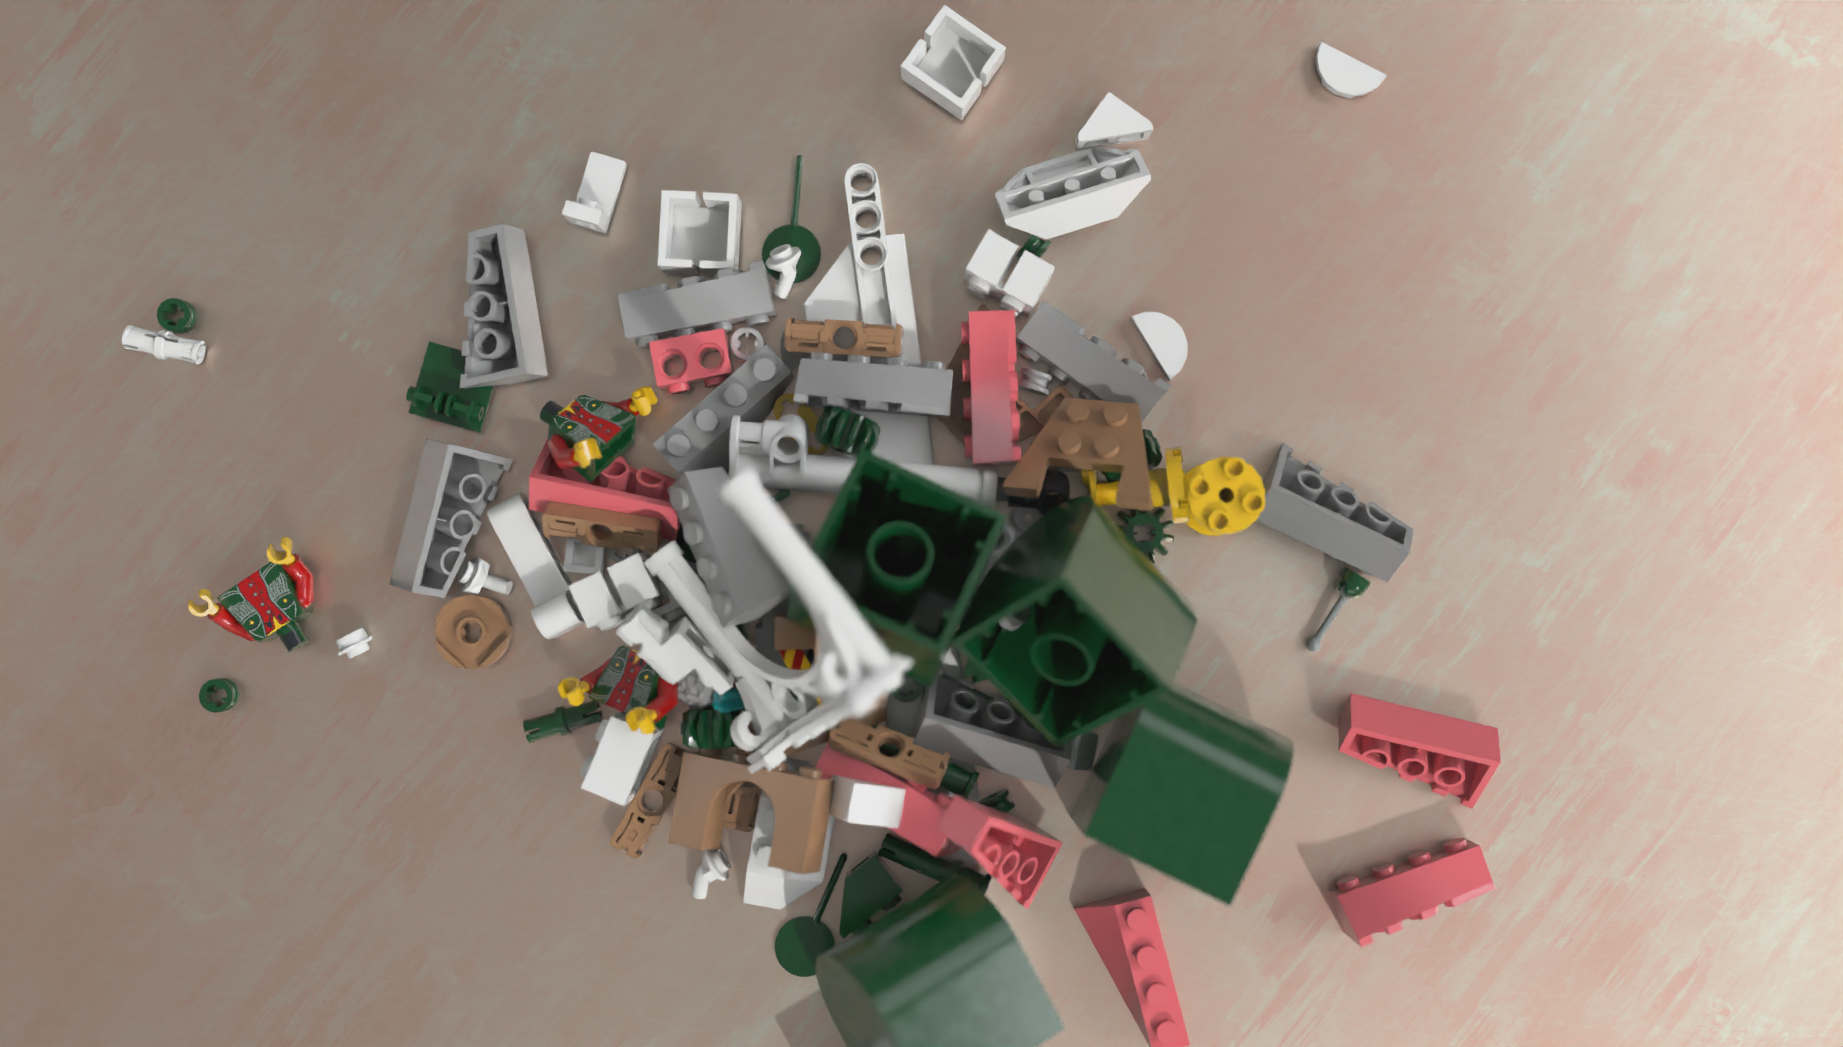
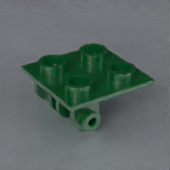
[406,342,494,433]

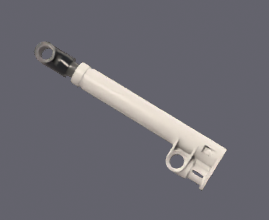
[730,414,1070,516]

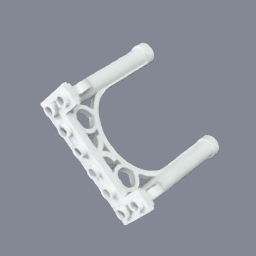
[644,467,912,774]

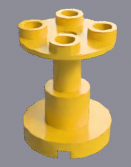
[1081,447,1190,524]
[1184,456,1266,536]

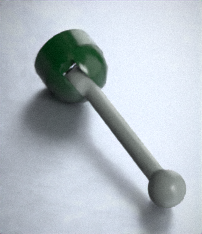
[1306,567,1371,652]

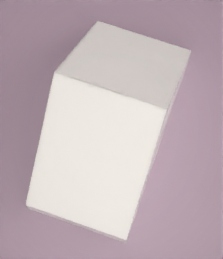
[1075,92,1153,150]
[829,775,906,828]

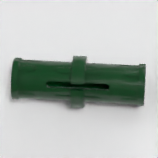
[523,700,603,743]

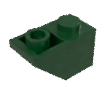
[839,850,903,939]

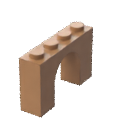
[668,748,835,874]

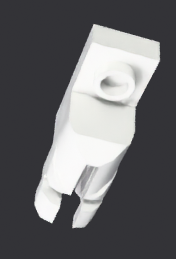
[615,603,735,696]

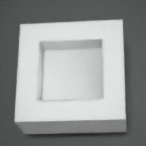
[563,538,606,575]

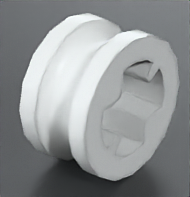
[730,327,765,362]

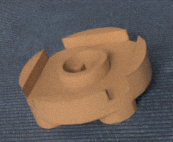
[434,594,513,669]

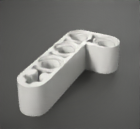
[487,492,585,640]

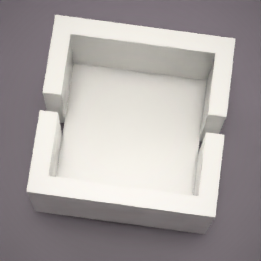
[901,5,1006,121]
[657,190,742,276]
[964,229,1055,318]
[568,553,664,631]
[580,712,665,806]

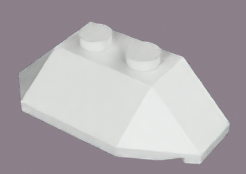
[995,147,1151,239]
[743,757,835,910]

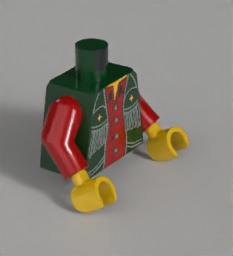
[540,386,658,482]
[188,537,314,652]
[557,645,679,735]

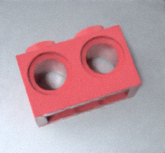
[649,328,734,395]

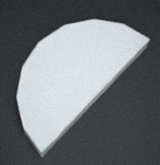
[1314,42,1387,98]
[1130,312,1188,381]

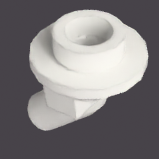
[765,244,801,299]
[457,557,513,595]
[692,849,731,899]

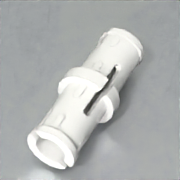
[122,325,206,364]

